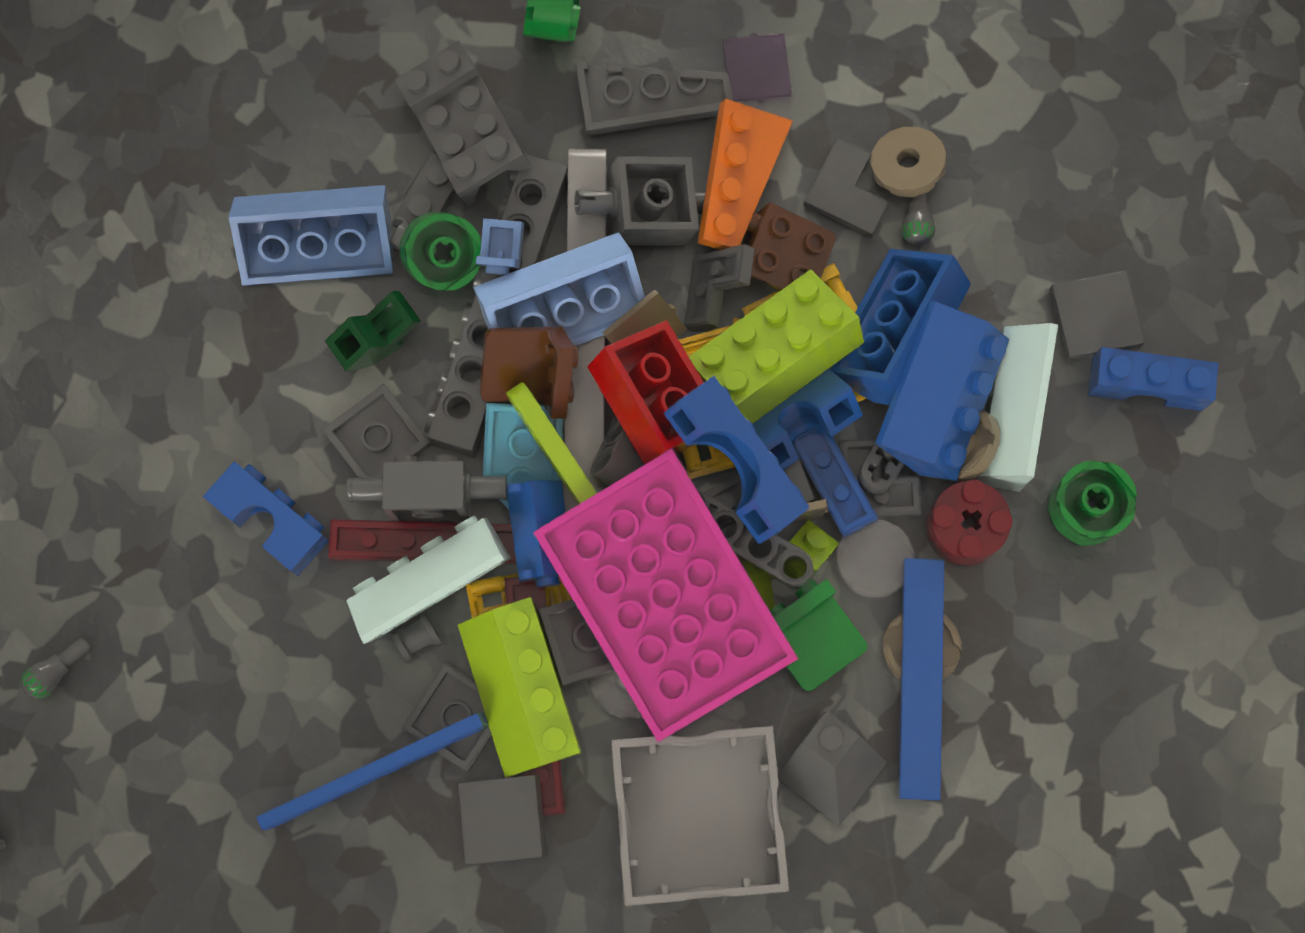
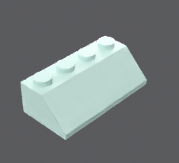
[974,323,1058,492]
[346,515,511,644]

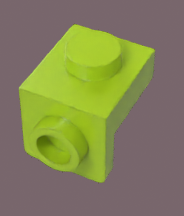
[784,519,839,579]

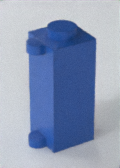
[506,480,566,588]

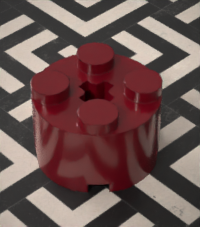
[926,480,1013,565]

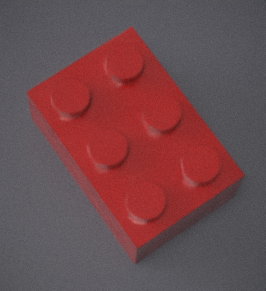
[587,320,704,465]

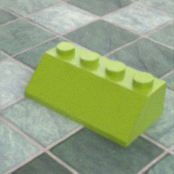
[458,597,582,778]

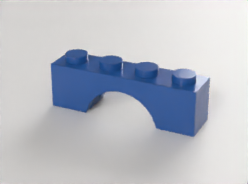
[664,376,810,544]

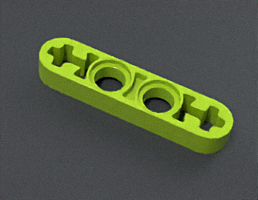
[506,382,597,505]

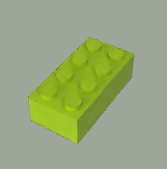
[689,269,864,424]

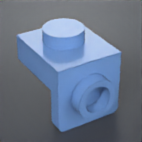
[476,218,524,275]

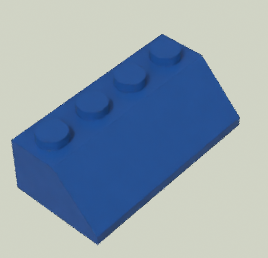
[829,249,971,405]
[875,301,1009,481]

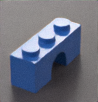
[1088,347,1219,411]
[752,369,863,470]
[203,461,329,576]

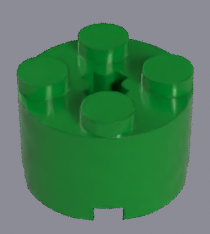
[523,0,580,42]
[399,211,481,291]
[1047,460,1137,546]

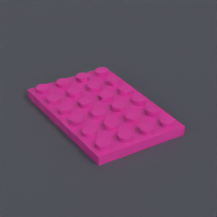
[533,449,798,742]

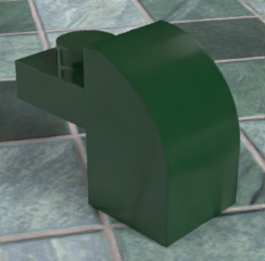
[324,291,421,371]

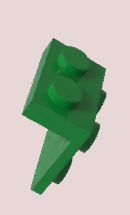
[770,579,868,692]

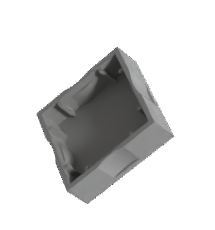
[611,726,789,906]

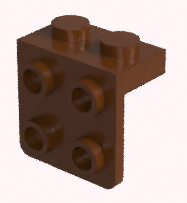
[744,202,836,291]
[479,327,578,419]

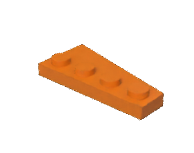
[698,99,793,250]

